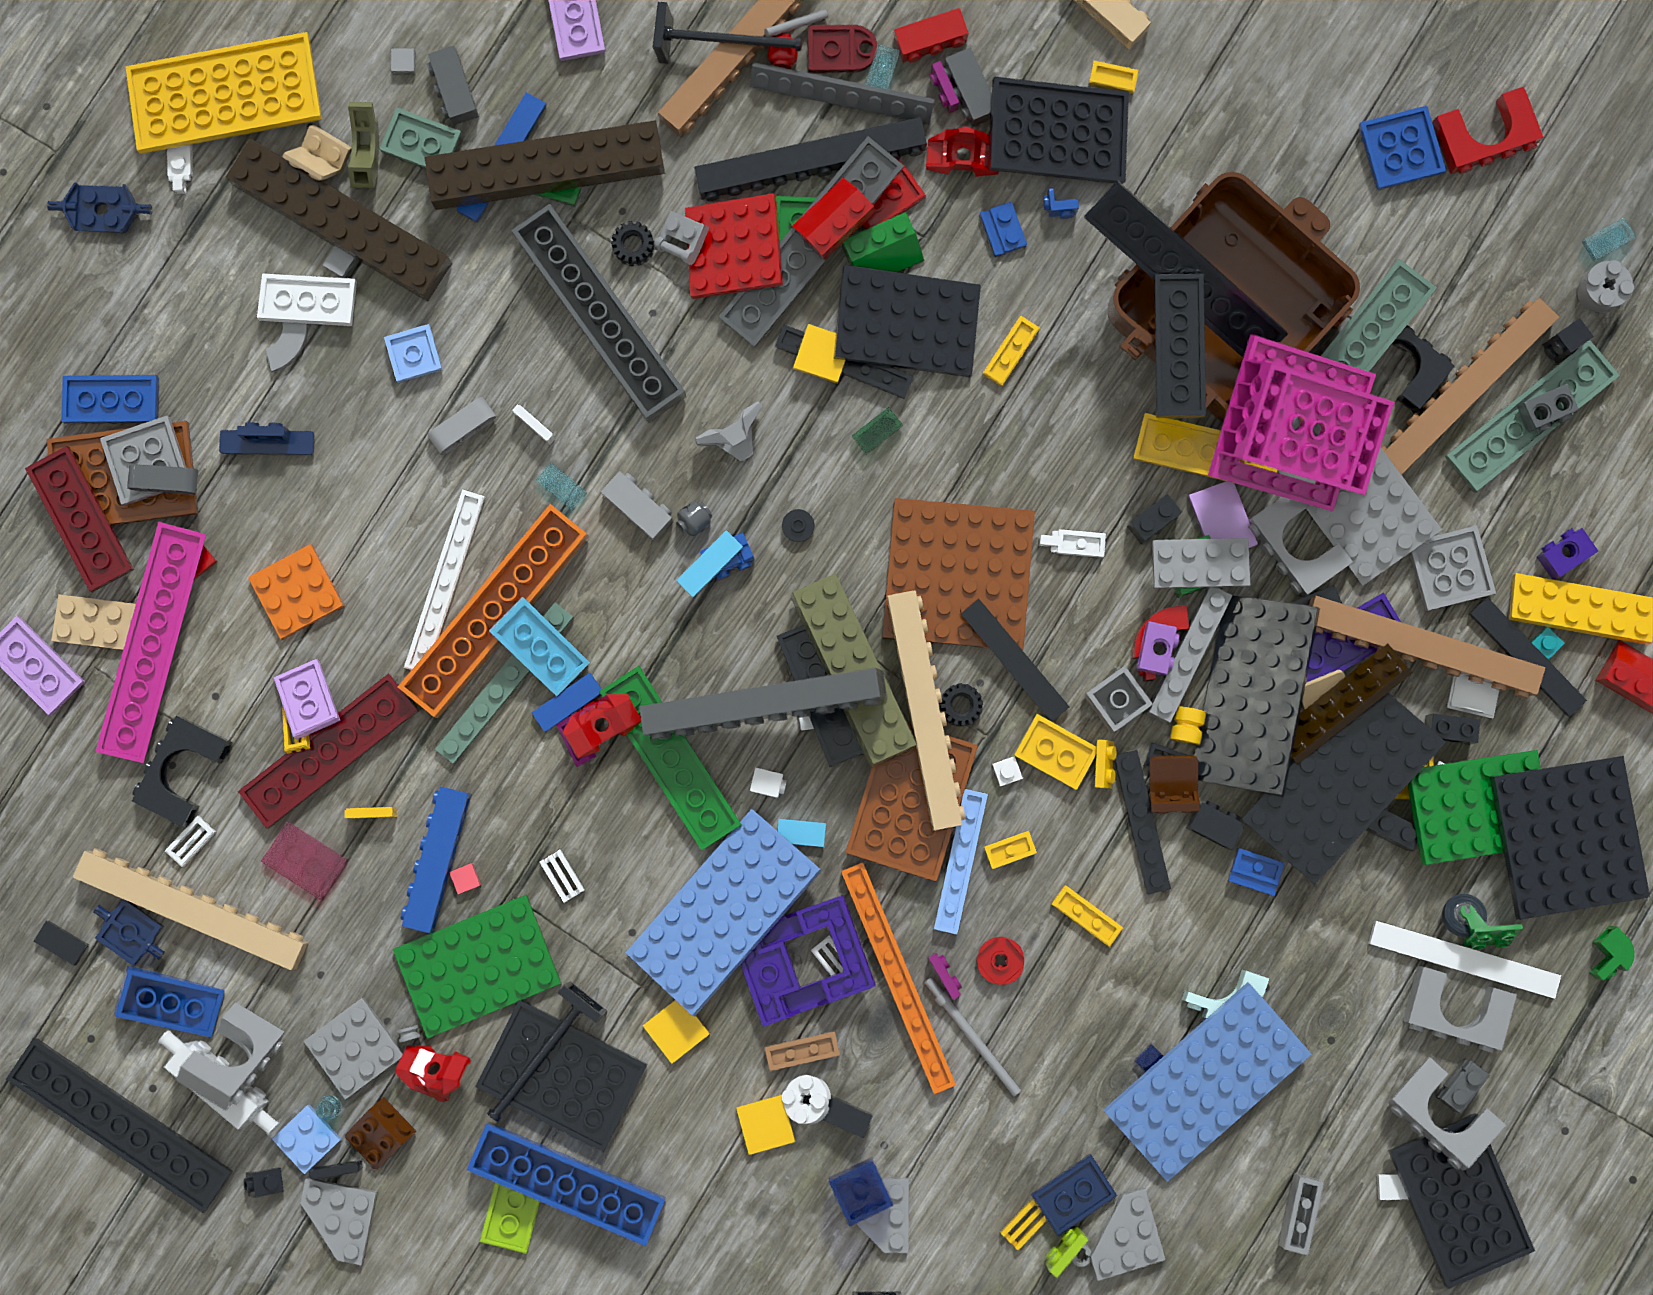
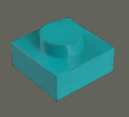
[1531,627,1565,660]

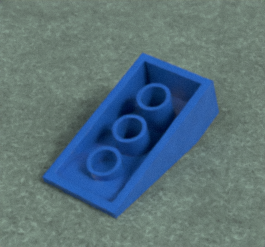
[114,966,225,1037]

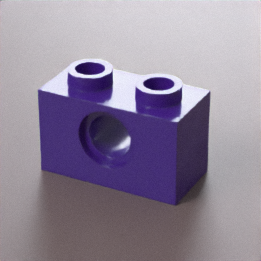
[1537,528,1598,580]

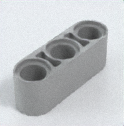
[428,397,497,455]

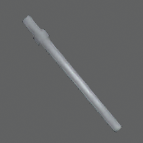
[924,977,1021,1096]

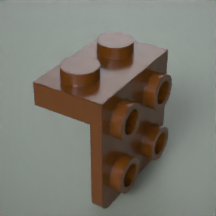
[1150,756,1200,814]
[345,1097,417,1169]

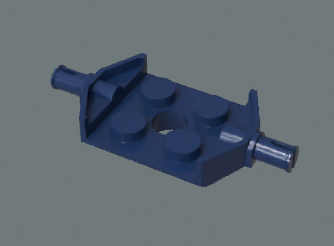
[47,182,152,233]

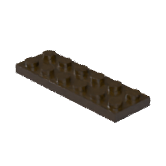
[1292,643,1412,764]

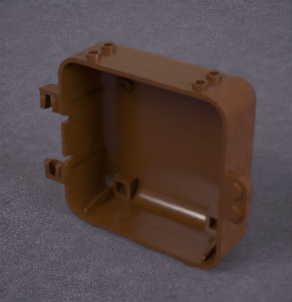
[1107,172,1360,422]

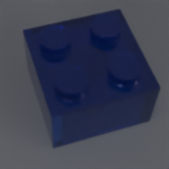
[828,1157,894,1227]

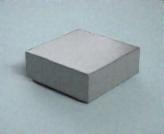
[391,49,416,74]
[323,246,356,278]

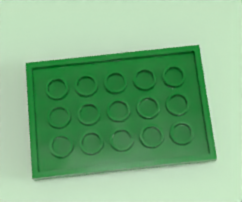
[1407,750,1541,865]
[393,895,562,1039]

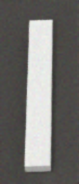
[404,490,486,670]
[1368,921,1561,999]

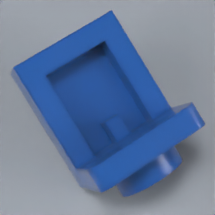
[1043,188,1079,219]

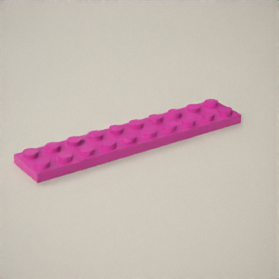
[95,522,206,763]

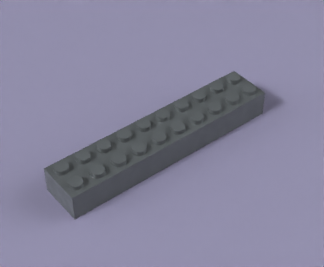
[511,204,687,423]
[639,668,887,740]

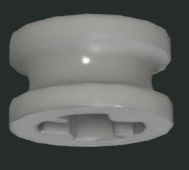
[397,1025,421,1042]
[1072,1244,1091,1267]

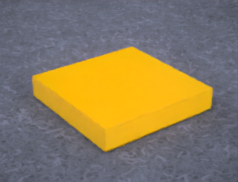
[793,324,846,384]
[643,1000,710,1064]
[736,1094,795,1155]

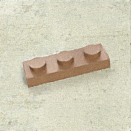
[765,1031,840,1071]

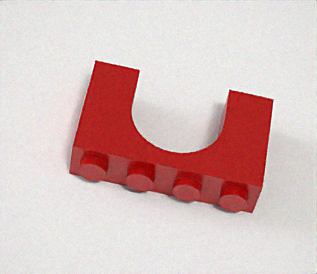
[1432,86,1544,174]

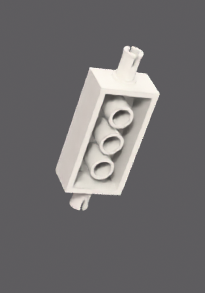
[158,1030,279,1135]

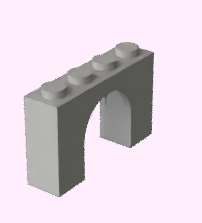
[1248,497,1353,597]
[1403,966,1517,1053]
[176,1002,284,1111]
[1388,1057,1506,1171]

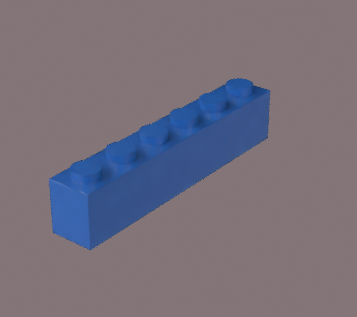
[400,786,472,933]

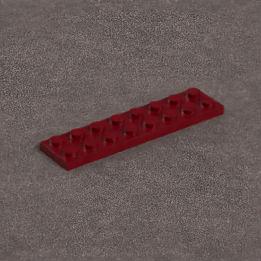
[238,673,419,829]

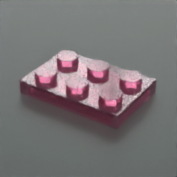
[261,821,348,900]

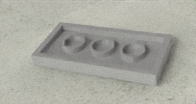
[1152,538,1250,589]

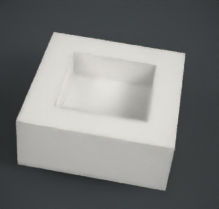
[992,756,1023,786]

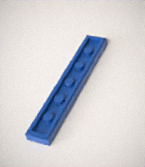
[456,92,547,223]

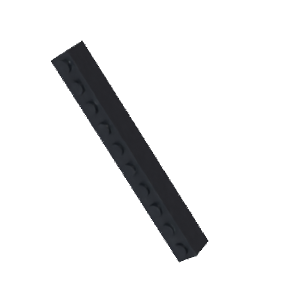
[694,117,927,201]

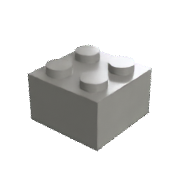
[1083,666,1153,733]

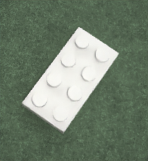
[257,274,357,326]

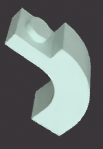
[1182,970,1269,1018]

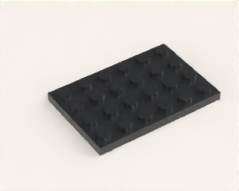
[989,77,1129,184]
[833,265,981,377]
[475,1000,648,1152]
[1388,1113,1535,1289]

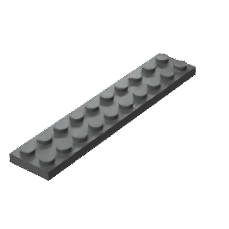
[719,136,904,347]

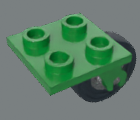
[1442,894,1523,949]

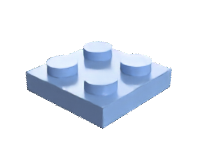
[384,324,443,383]
[272,1104,342,1174]

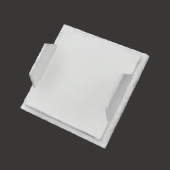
[1447,674,1499,719]

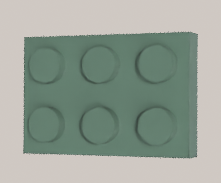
[379,107,462,169]

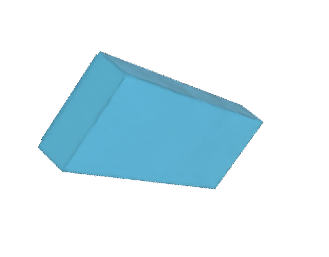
[676,530,743,598]

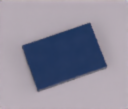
[1030,1154,1117,1236]

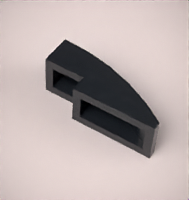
[803,1095,873,1139]

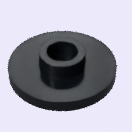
[782,509,815,542]

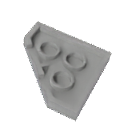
[836,1177,909,1253]
[300,1178,378,1265]
[1089,1188,1166,1281]

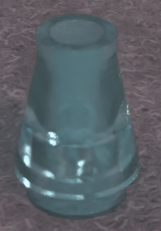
[316,1095,341,1120]

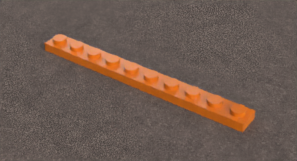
[841,862,956,1094]

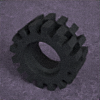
[611,221,654,267]
[940,683,983,727]

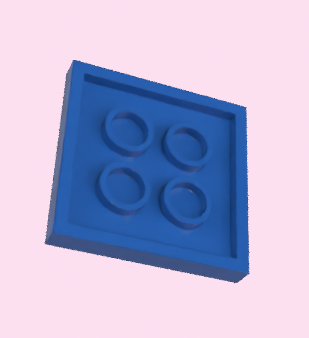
[1358,105,1446,190]

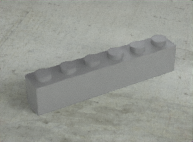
[1145,587,1232,724]

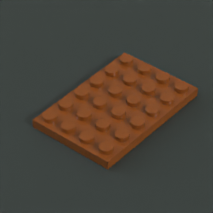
[46,421,199,532]
[845,723,978,882]

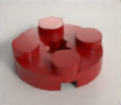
[976,936,1024,985]

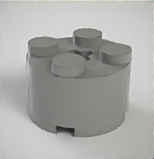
[1577,260,1634,313]

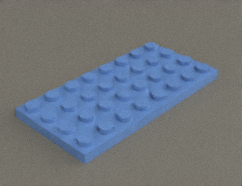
[625,809,822,1017]
[1103,982,1312,1182]

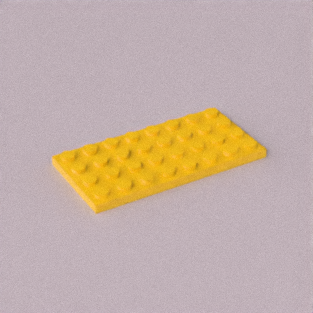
[125,32,322,154]

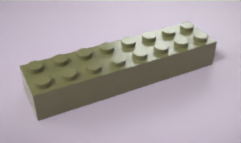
[791,573,917,768]

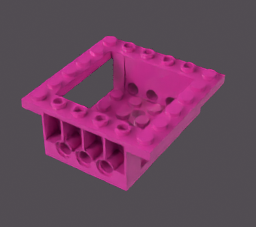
[1208,335,1394,511]

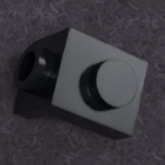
[243,1167,284,1198]

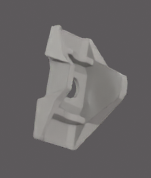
[695,402,762,461]

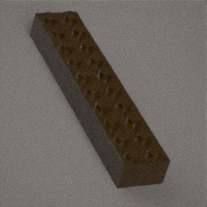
[424,120,665,210]
[226,138,452,302]

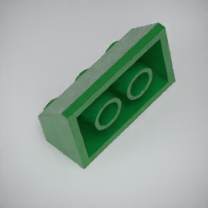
[842,212,924,273]

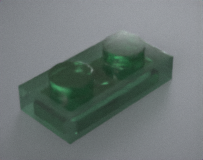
[852,407,903,455]

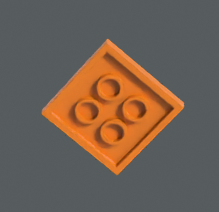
[248,544,345,640]

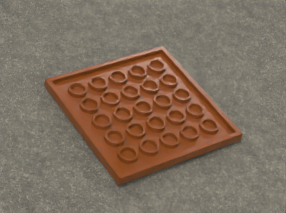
[882,498,1035,650]

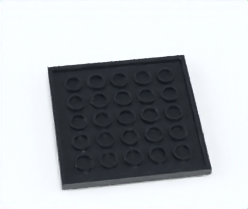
[1490,756,1650,920]

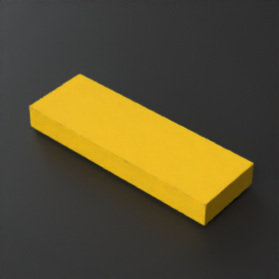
[982,316,1040,387]
[1051,885,1123,947]

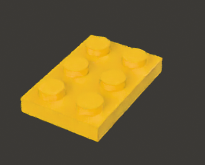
[1013,714,1097,790]

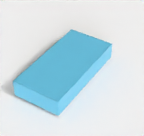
[778,819,826,847]

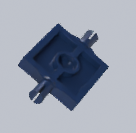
[93,899,165,966]

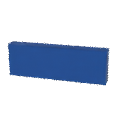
[532,673,602,732]

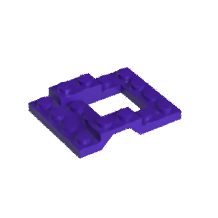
[741,895,876,1027]

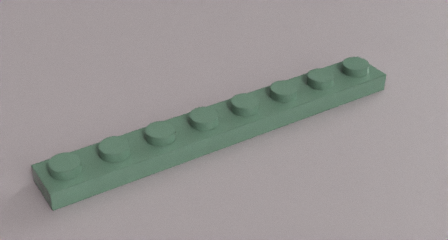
[435,602,574,764]

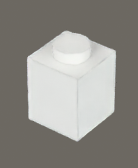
[750,768,787,798]

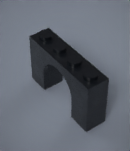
[1392,325,1455,413]
[132,716,233,827]

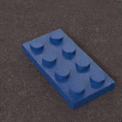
[61,375,159,424]

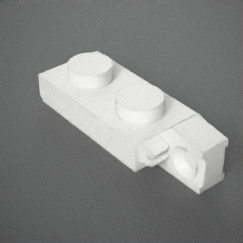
[167,144,193,194]
[1039,529,1106,558]

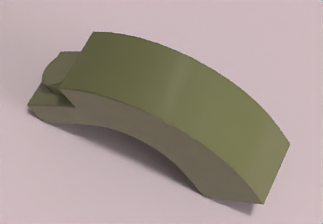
[348,102,379,188]

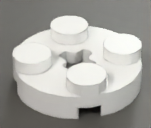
[782,1075,831,1124]

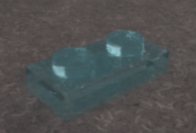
[865,44,900,89]
[1582,217,1636,262]
[536,462,587,511]

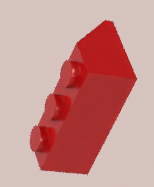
[792,178,875,260]
[1595,640,1653,714]

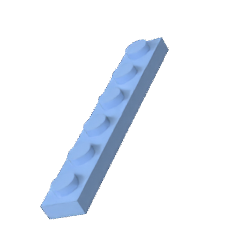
[934,789,988,934]

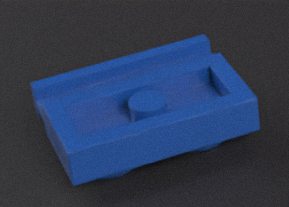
[979,201,1027,257]
[1228,848,1285,896]

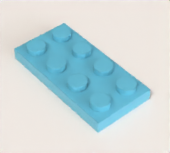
[489,597,590,696]

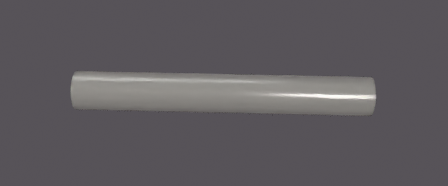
[764,9,828,37]

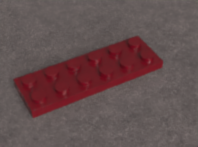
[25,446,134,592]

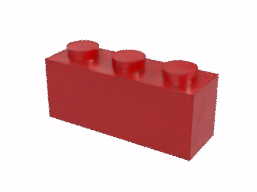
[893,8,969,63]

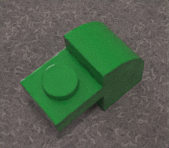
[1589,926,1635,981]

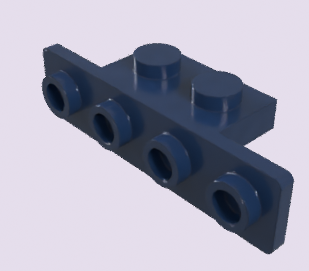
[219,422,314,455]

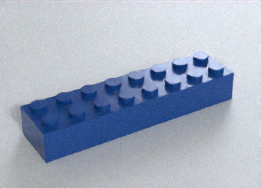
[467,1122,667,1246]

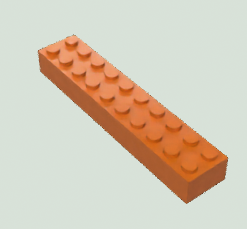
[398,504,589,718]

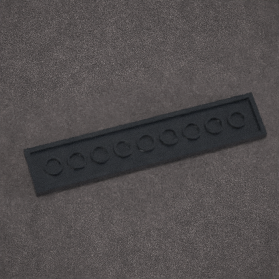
[1084,181,1288,358]
[6,1038,233,1213]

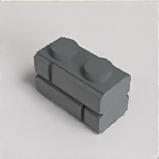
[1435,1058,1490,1114]

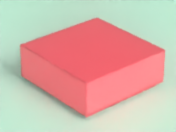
[449,863,481,894]

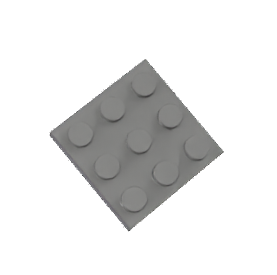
[100,415,187,506]
[1409,526,1496,611]
[304,997,403,1099]

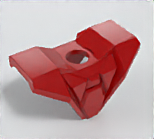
[926,126,999,177]
[562,694,641,759]
[395,1045,471,1102]

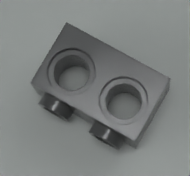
[1517,384,1579,433]

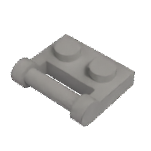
[654,211,710,265]

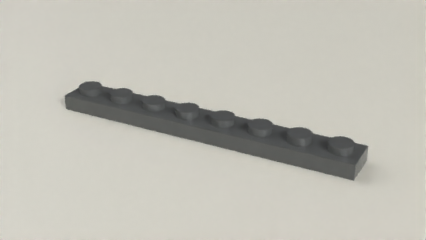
[750,62,935,124]

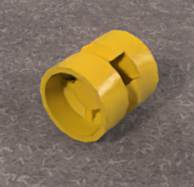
[1170,706,1206,745]

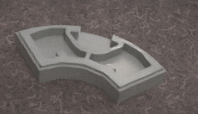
[266,322,308,373]

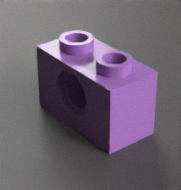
[1136,621,1179,676]

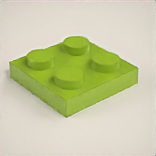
[1045,1226,1088,1277]

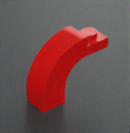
[1131,605,1189,682]

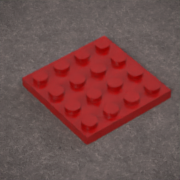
[685,193,783,299]

